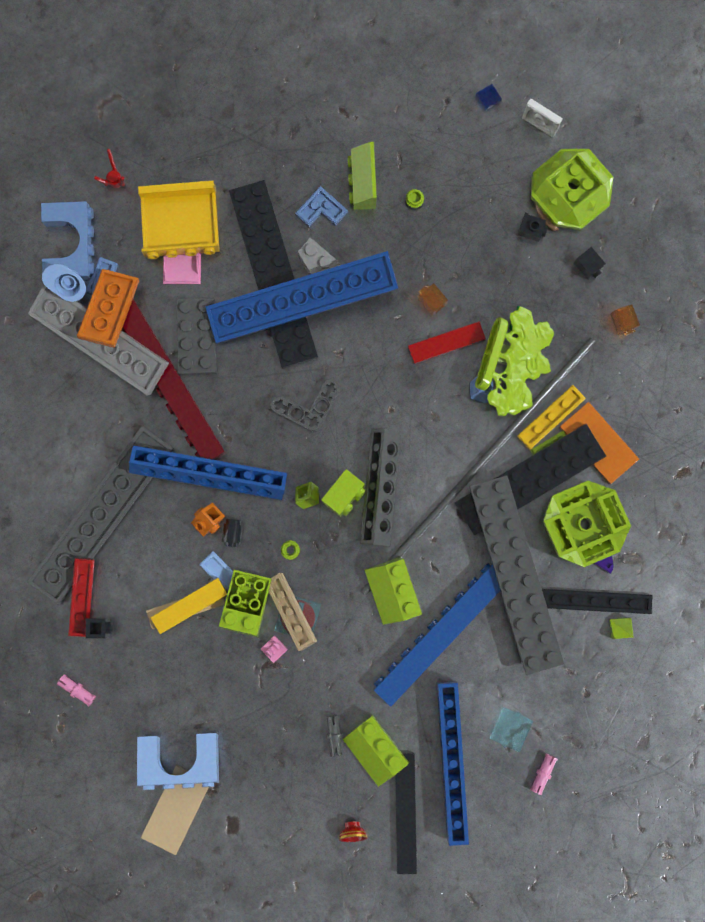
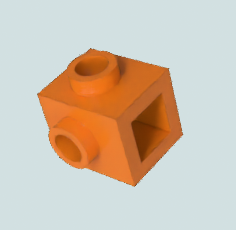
[191,502,225,537]

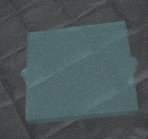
[490,707,533,752]

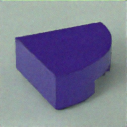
[594,556,614,574]

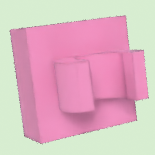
[261,636,288,663]

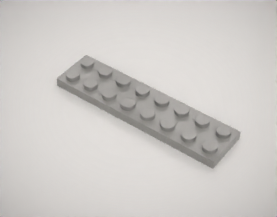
[28,285,169,395]

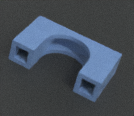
[41,201,95,280]

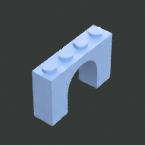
[137,733,219,790]

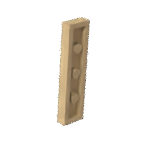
[269,573,317,651]

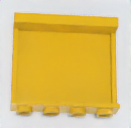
[138,181,220,259]

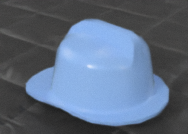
[42,264,86,302]

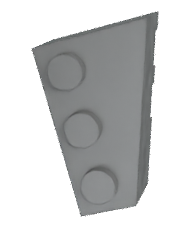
[298,238,342,275]

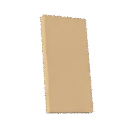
[141,765,209,855]

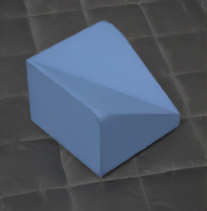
[470,377,494,403]

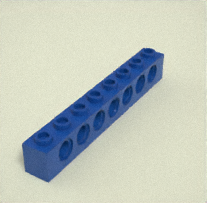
[129,446,287,500]
[437,681,469,846]

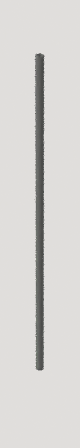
[361,338,596,595]

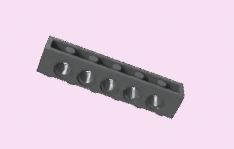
[360,428,401,547]

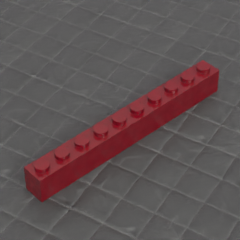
[121,299,226,460]

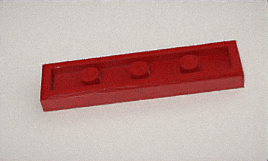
[408,321,486,364]
[68,558,94,637]

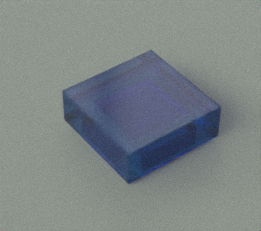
[476,84,502,111]

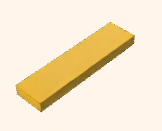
[517,385,586,450]
[150,578,228,634]

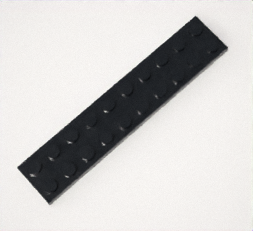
[229,180,318,369]

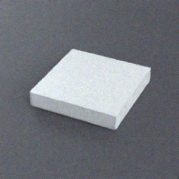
[522,98,563,137]

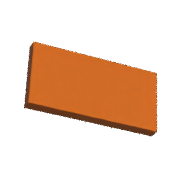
[77,269,139,348]
[559,402,639,484]

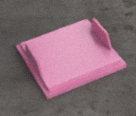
[163,253,201,284]

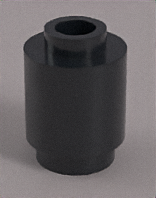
[222,519,243,547]

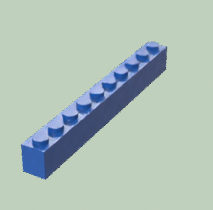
[374,563,500,707]

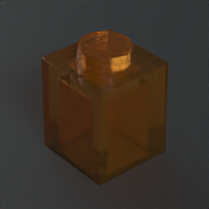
[418,283,448,316]
[610,304,640,336]

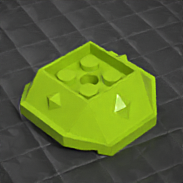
[531,149,614,231]
[543,481,631,567]

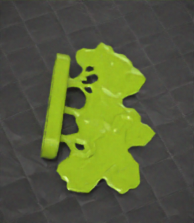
[475,306,554,416]

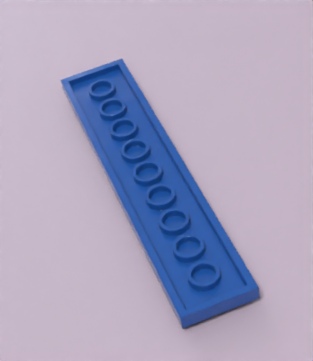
[206,251,399,344]

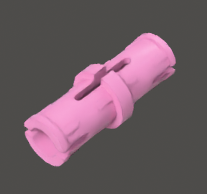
[57,674,96,707]
[530,753,558,795]

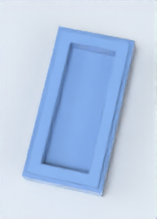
[199,551,233,592]

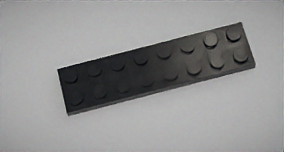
[455,424,606,536]

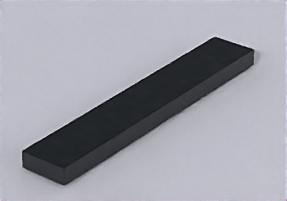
[542,589,653,614]
[395,753,417,874]

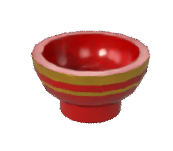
[339,821,368,842]

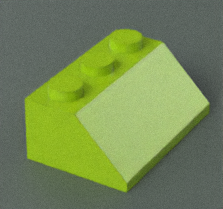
[347,142,377,210]
[364,557,422,625]
[342,715,409,787]

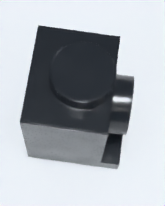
[517,212,548,242]

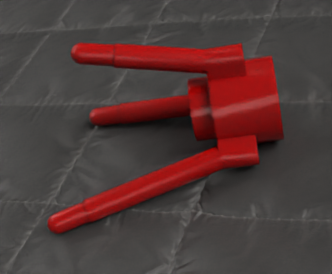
[94,149,125,188]

